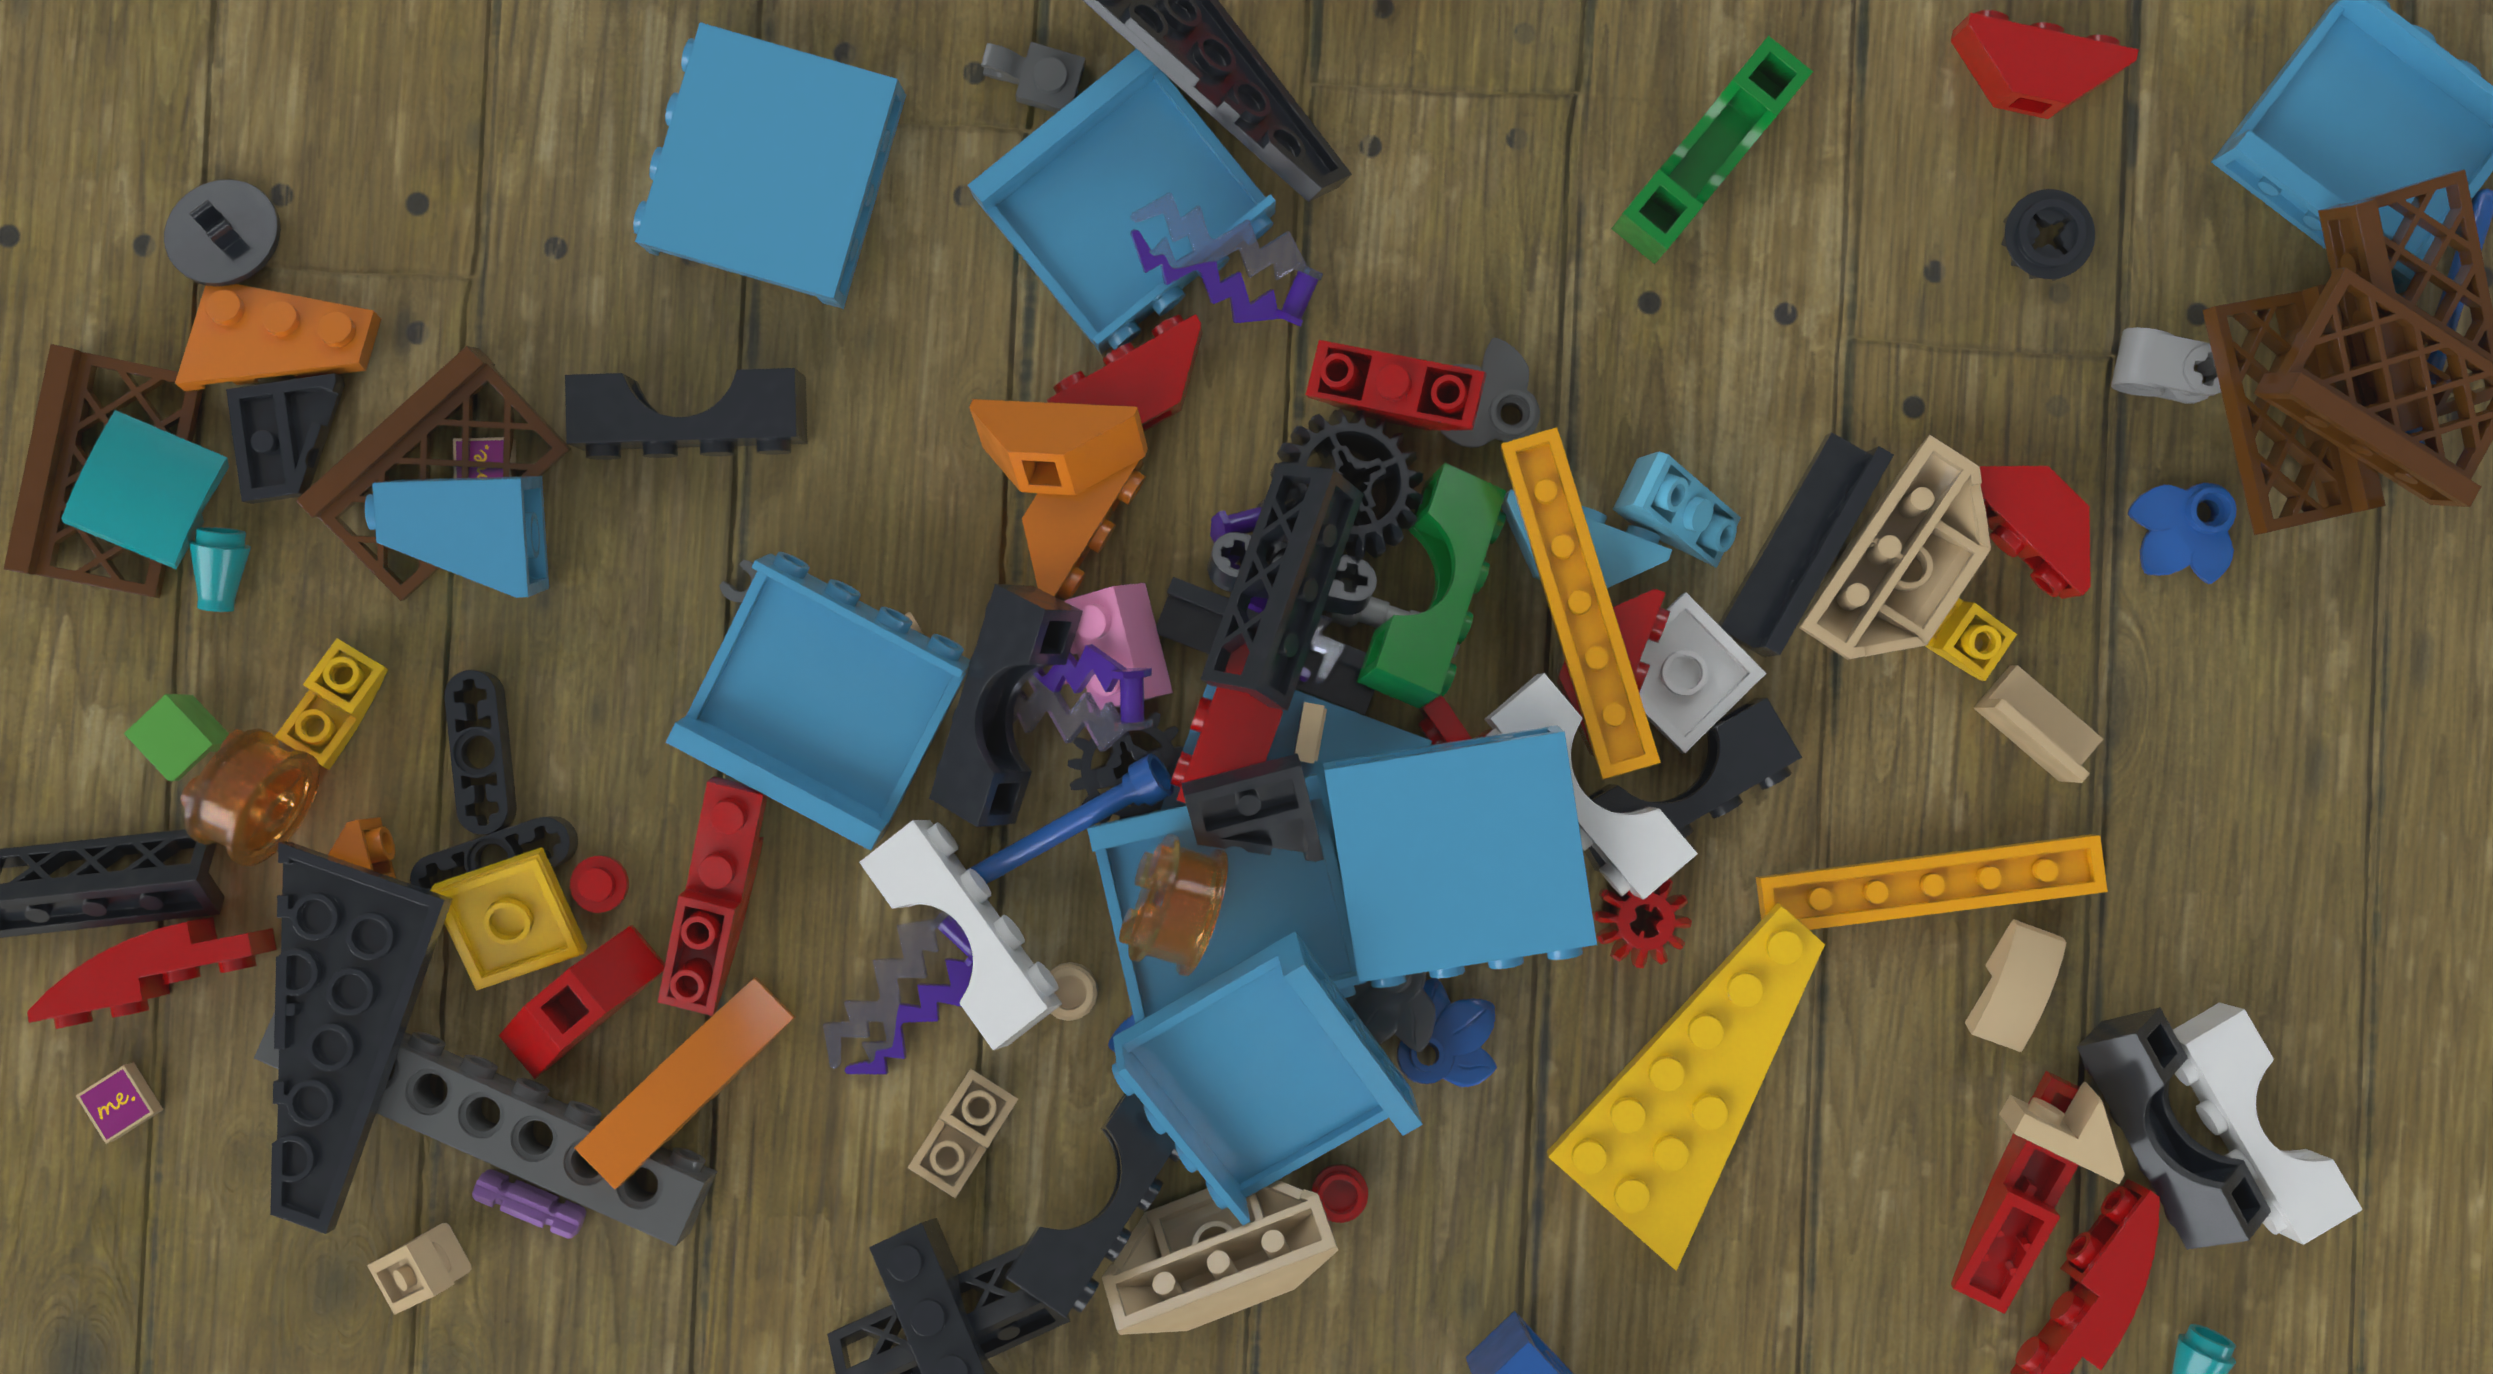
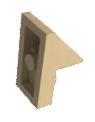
[1999,1082,2125,1184]
[367,1223,472,1315]

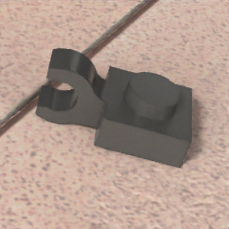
[981,42,1086,113]

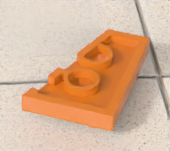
[175,284,381,391]

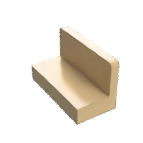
[1974,665,2103,783]

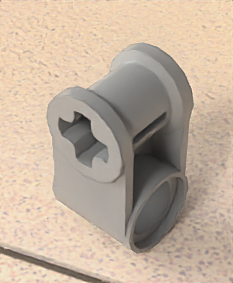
[2111,327,2221,404]

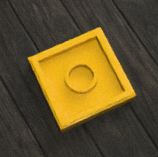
[430,847,588,991]

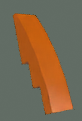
[574,977,795,1190]

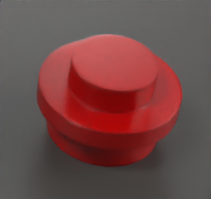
[570,855,629,913]
[1311,1164,1368,1223]

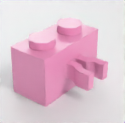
[1063,583,1173,712]

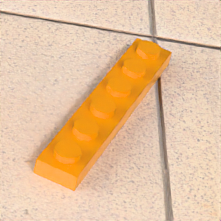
[1501,427,1661,780]
[1756,834,2108,930]

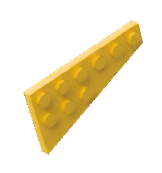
[1547,903,1825,1271]

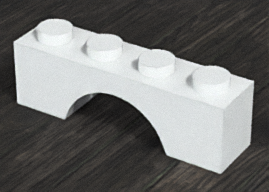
[1484,673,1698,900]
[859,820,1062,1050]
[2173,1002,2363,1245]

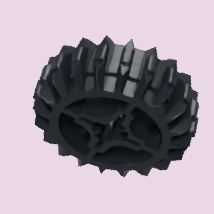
[1270,408,1424,559]

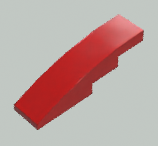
[1951,1071,2104,1314]

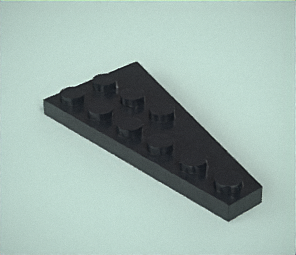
[1083,0,1352,202]
[270,841,453,1234]

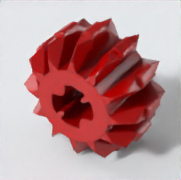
[1592,879,1692,968]

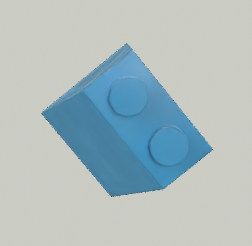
[365,476,549,598]

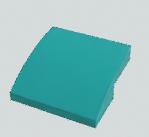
[61,410,230,569]

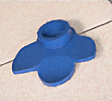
[2128,483,2237,584]
[1397,978,1497,1087]

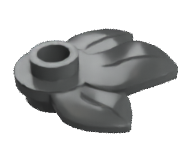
[1441,338,1540,448]
[1345,972,1436,1052]

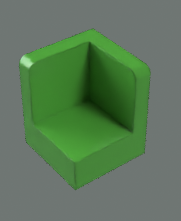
[124,694,237,781]

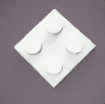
[1639,592,1767,753]

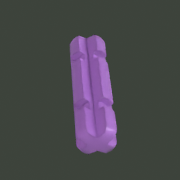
[472,1169,586,1239]

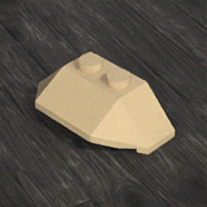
[1799,435,1991,660]
[1102,1180,1338,1335]

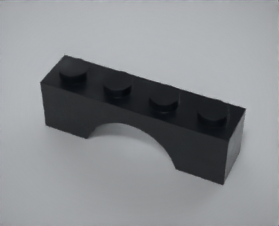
[565,368,808,460]
[929,584,1083,827]
[1584,698,1802,873]
[2077,1007,2271,1250]
[1004,1093,1180,1318]
[869,1218,999,1374]

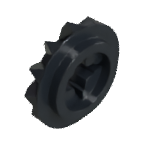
[2001,189,2095,281]

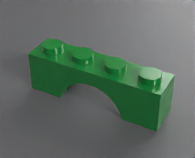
[1611,35,1813,264]
[1357,463,1507,709]

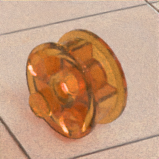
[180,728,320,867]
[1119,834,1228,977]

